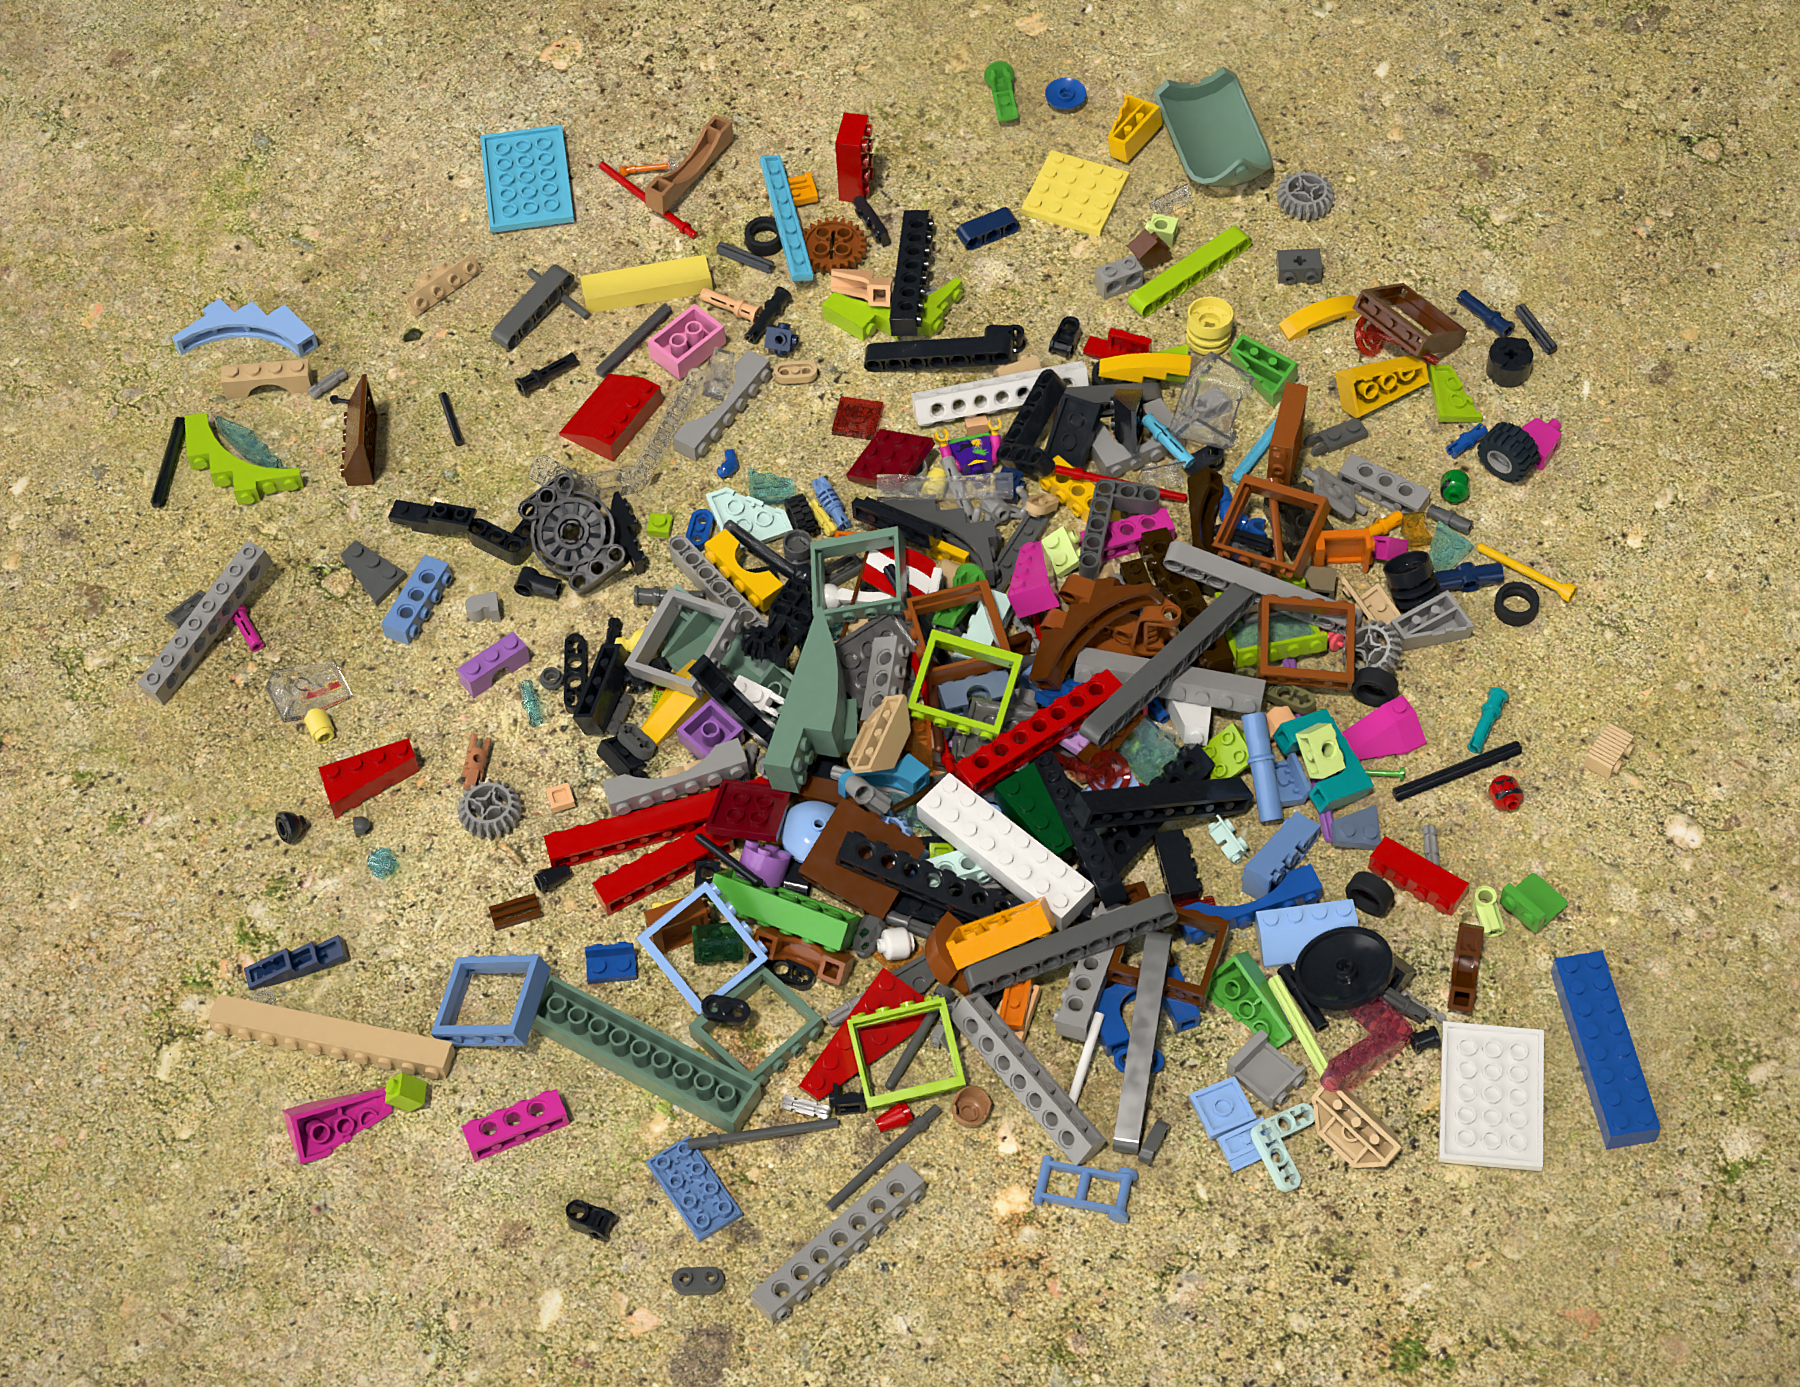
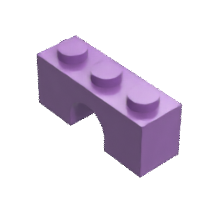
[457,632,530,698]

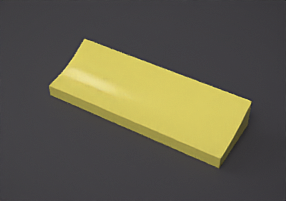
[580,255,713,313]

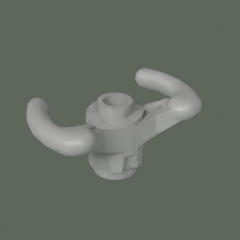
[972,486,1029,525]

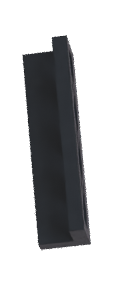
[851,496,944,550]

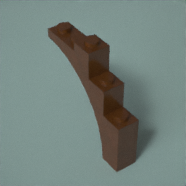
[1028,577,1164,690]

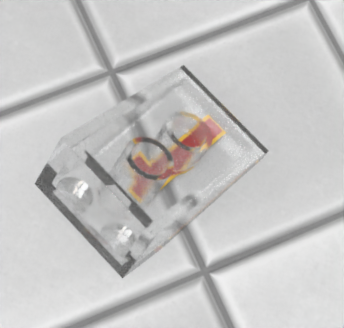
[265,661,353,723]

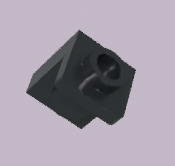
[828,1083,866,1116]

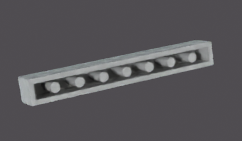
[1074,647,1266,714]

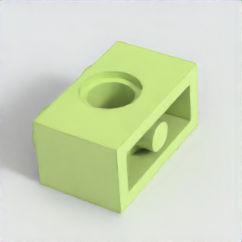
[1295,723,1346,779]

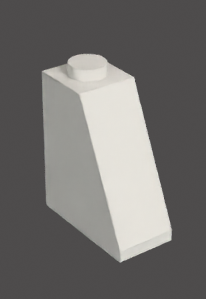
[1165,698,1212,746]

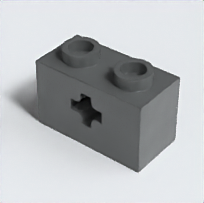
[1276,248,1322,284]

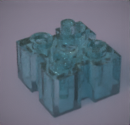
[1113,715,1180,785]

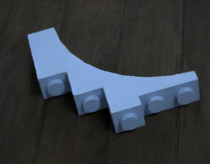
[172,298,318,358]

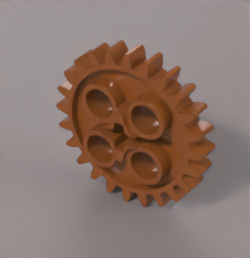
[802,217,867,275]

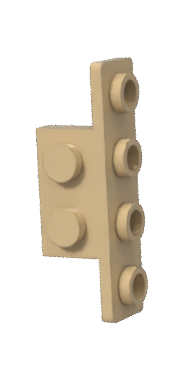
[405,253,482,316]
[1340,576,1402,646]

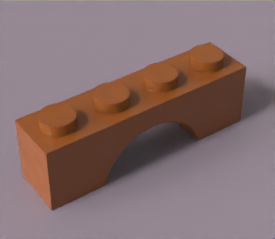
[750,925,855,986]

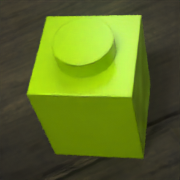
[385,1072,427,1112]

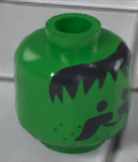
[1440,469,1470,503]

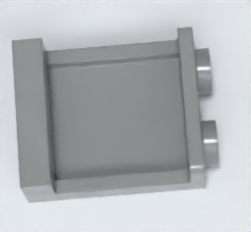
[1226,1029,1307,1110]

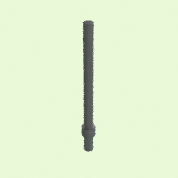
[825,1104,941,1212]
[687,1118,839,1149]

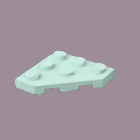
[706,487,793,551]

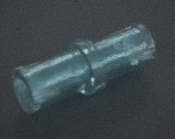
[518,680,543,727]

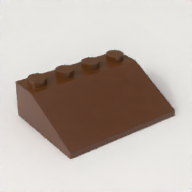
[340,374,378,486]

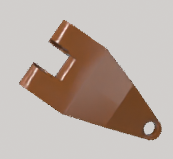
[1039,574,1181,657]

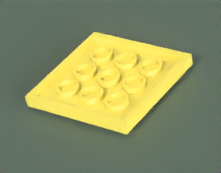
[1021,150,1129,237]

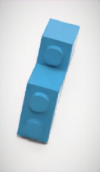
[838,753,930,799]

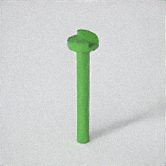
[1364,767,1405,781]

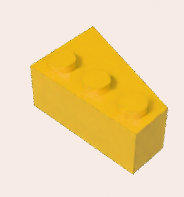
[1108,94,1163,163]

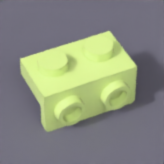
[1041,526,1081,578]

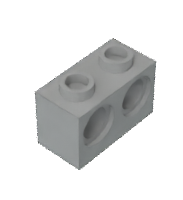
[1095,255,1143,300]

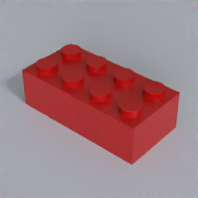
[835,112,875,202]

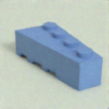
[1241,811,1321,900]

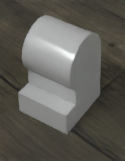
[465,592,501,623]

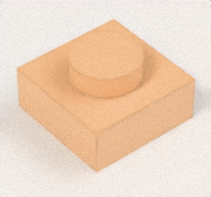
[545,783,575,813]

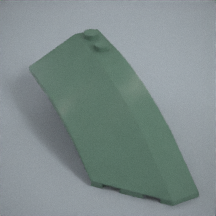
[661,583,794,725]

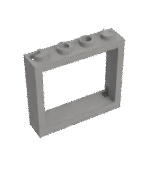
[624,588,744,699]

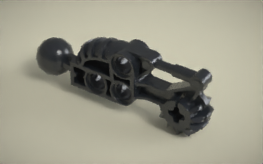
[740,563,814,668]

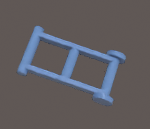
[1032,1155,1138,1223]

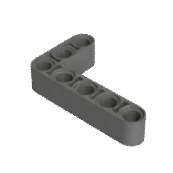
[1079,479,1160,580]

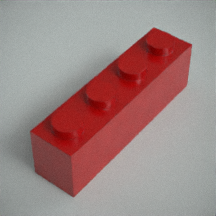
[1368,836,1469,916]

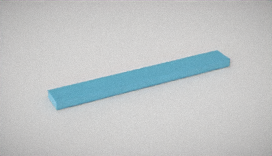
[759,155,814,281]

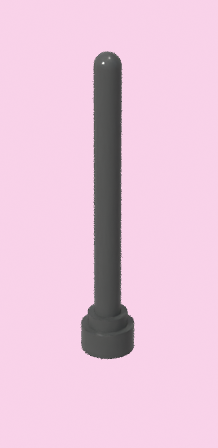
[885,984,955,1090]

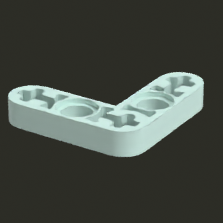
[1251,1103,1315,1193]

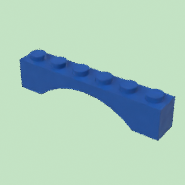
[1176,864,1323,945]

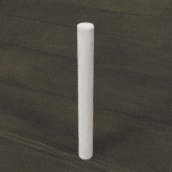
[1068,1012,1104,1104]

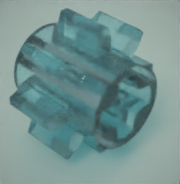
[367,847,396,878]

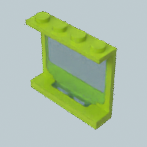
[1214,576,1328,668]

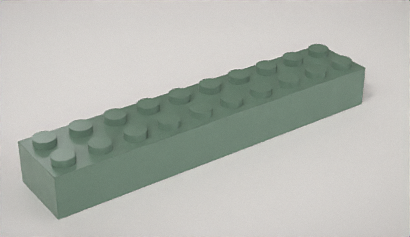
[531,974,762,1133]

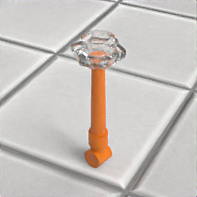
[619,155,680,176]

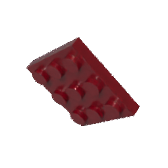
[846,429,935,491]
[705,779,793,843]

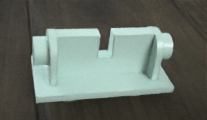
[1208,815,1251,864]

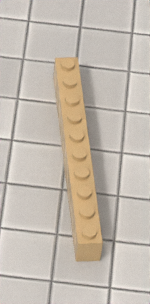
[208,994,456,1079]

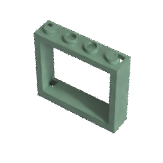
[810,526,907,626]
[689,964,824,1086]

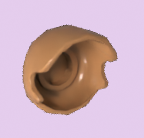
[952,1086,991,1127]

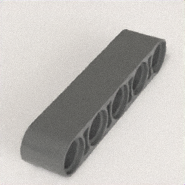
[491,264,575,350]
[1057,382,1164,415]

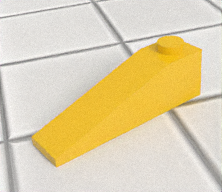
[641,659,710,748]

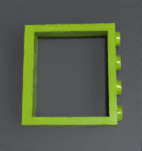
[908,629,1023,741]
[847,995,966,1111]

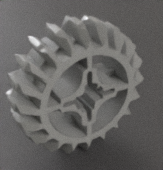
[1277,170,1334,222]
[1340,619,1404,677]
[457,778,522,840]

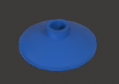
[1045,78,1086,110]

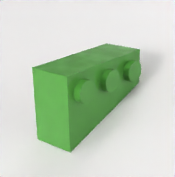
[1230,334,1298,408]

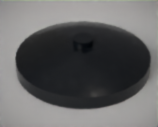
[1294,926,1395,1011]

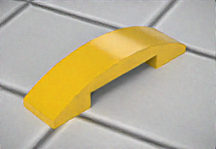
[1279,296,1362,342]

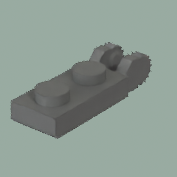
[1304,418,1368,456]

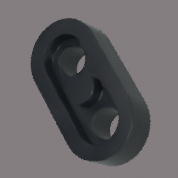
[701,994,751,1026]

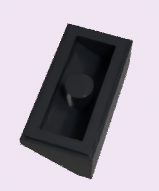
[596,736,647,776]

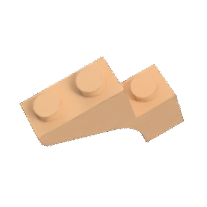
[831,268,893,307]

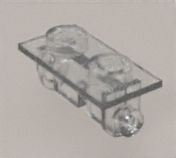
[1149,183,1194,216]

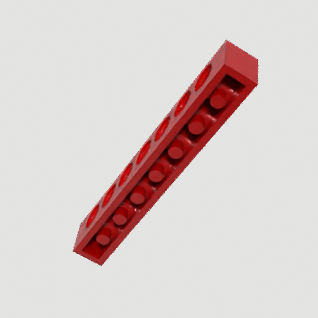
[955,669,1123,794]

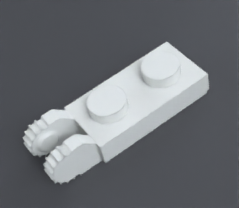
[734,675,785,718]

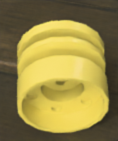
[1186,296,1233,355]

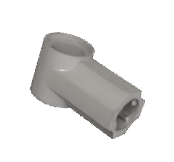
[845,775,892,815]

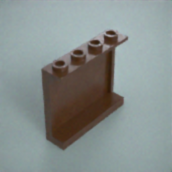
[797,797,926,921]

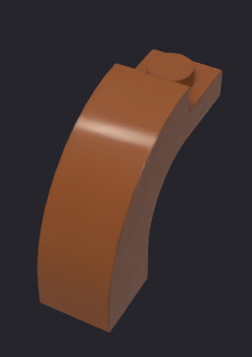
[925,911,970,996]

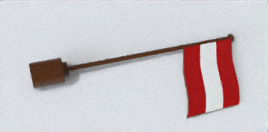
[840,527,936,639]

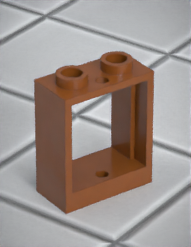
[644,896,713,953]

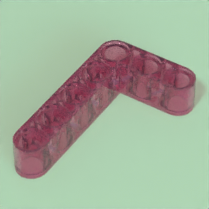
[1320,996,1413,1092]

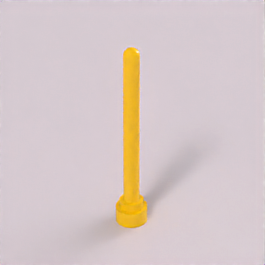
[1477,543,1578,603]

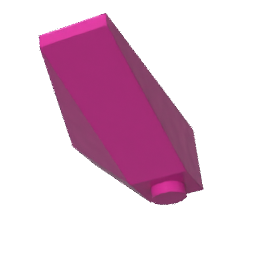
[1322,695,1426,762]
[283,1087,392,1164]

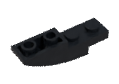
[610,491,647,576]
[388,499,477,534]

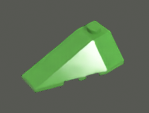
[1200,951,1294,1049]

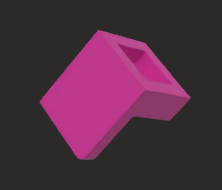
[1372,535,1408,560]

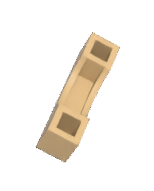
[221,359,313,399]

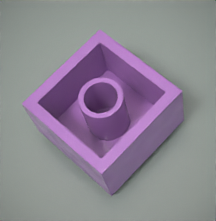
[677,699,745,760]

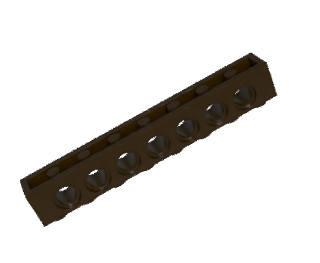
[1138,527,1234,673]

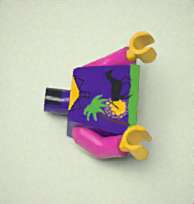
[933,418,1001,485]

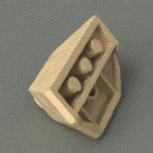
[847,694,911,773]
[1311,1078,1403,1168]

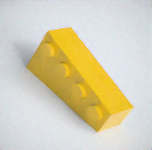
[1335,355,1429,419]

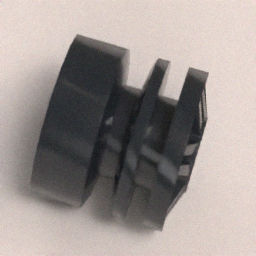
[1383,551,1441,609]

